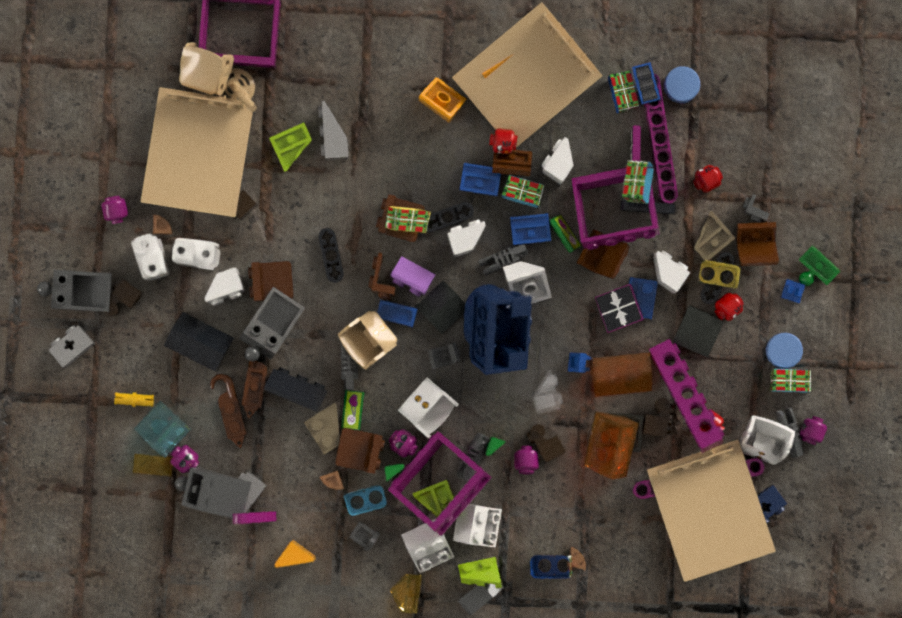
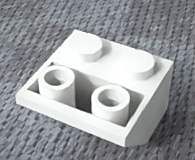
[541,137,573,185]
[447,220,486,258]
[653,251,690,294]
[205,268,246,306]
[453,504,502,547]
[401,518,454,573]

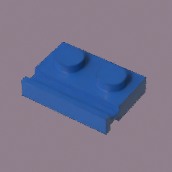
[460,163,501,197]
[510,213,551,245]
[629,277,658,319]

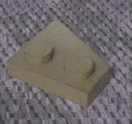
[694,211,736,261]
[304,403,340,455]

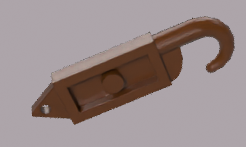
[241,360,267,419]
[210,374,247,448]

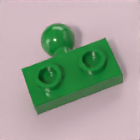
[799,245,841,286]

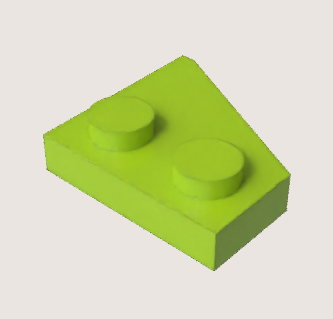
[269,122,312,172]
[413,480,461,517]
[458,557,502,588]

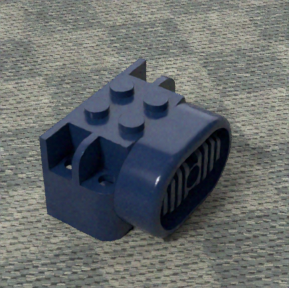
[464,284,532,375]

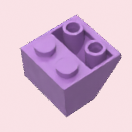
[390,256,435,297]

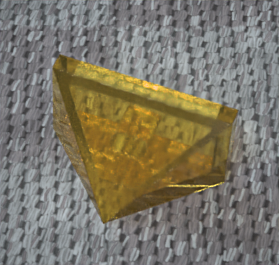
[133,453,172,477]
[390,574,422,613]

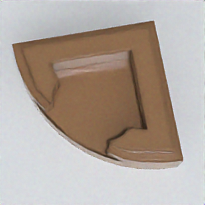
[153,215,173,235]
[320,471,344,490]
[566,547,586,570]

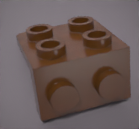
[376,194,425,242]
[736,222,779,266]
[577,229,630,279]
[368,253,396,300]
[248,261,294,302]
[335,428,385,474]

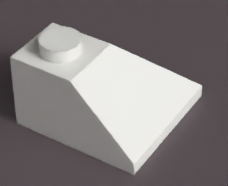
[503,262,552,304]

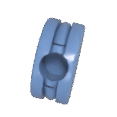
[664,66,700,103]
[766,333,803,369]

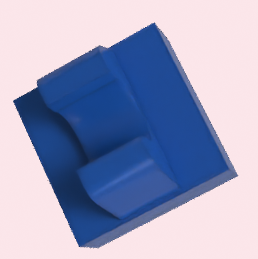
[780,279,805,304]
[568,352,591,373]

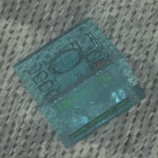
[134,401,191,457]

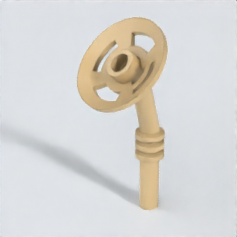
[219,68,257,112]

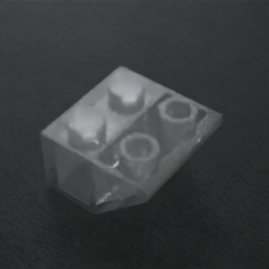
[532,371,563,414]

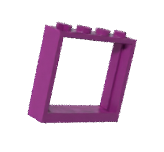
[198,0,281,68]
[571,167,660,250]
[388,431,492,536]

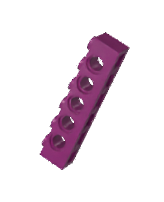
[649,339,725,454]

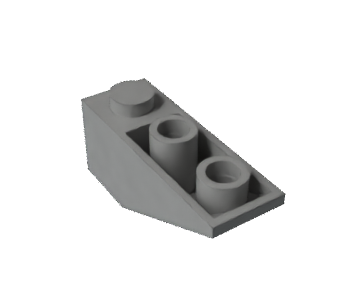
[318,101,349,160]

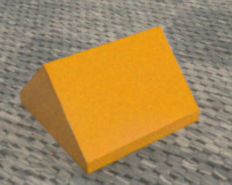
[419,77,467,123]
[275,540,316,568]

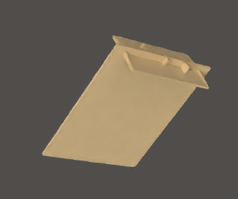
[452,2,603,147]
[141,87,254,217]
[647,440,776,582]

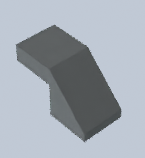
[458,583,504,616]

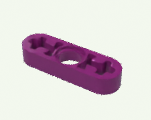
[232,511,277,524]

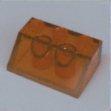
[591,352,652,397]
[583,412,639,480]

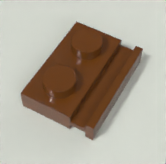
[492,150,532,176]

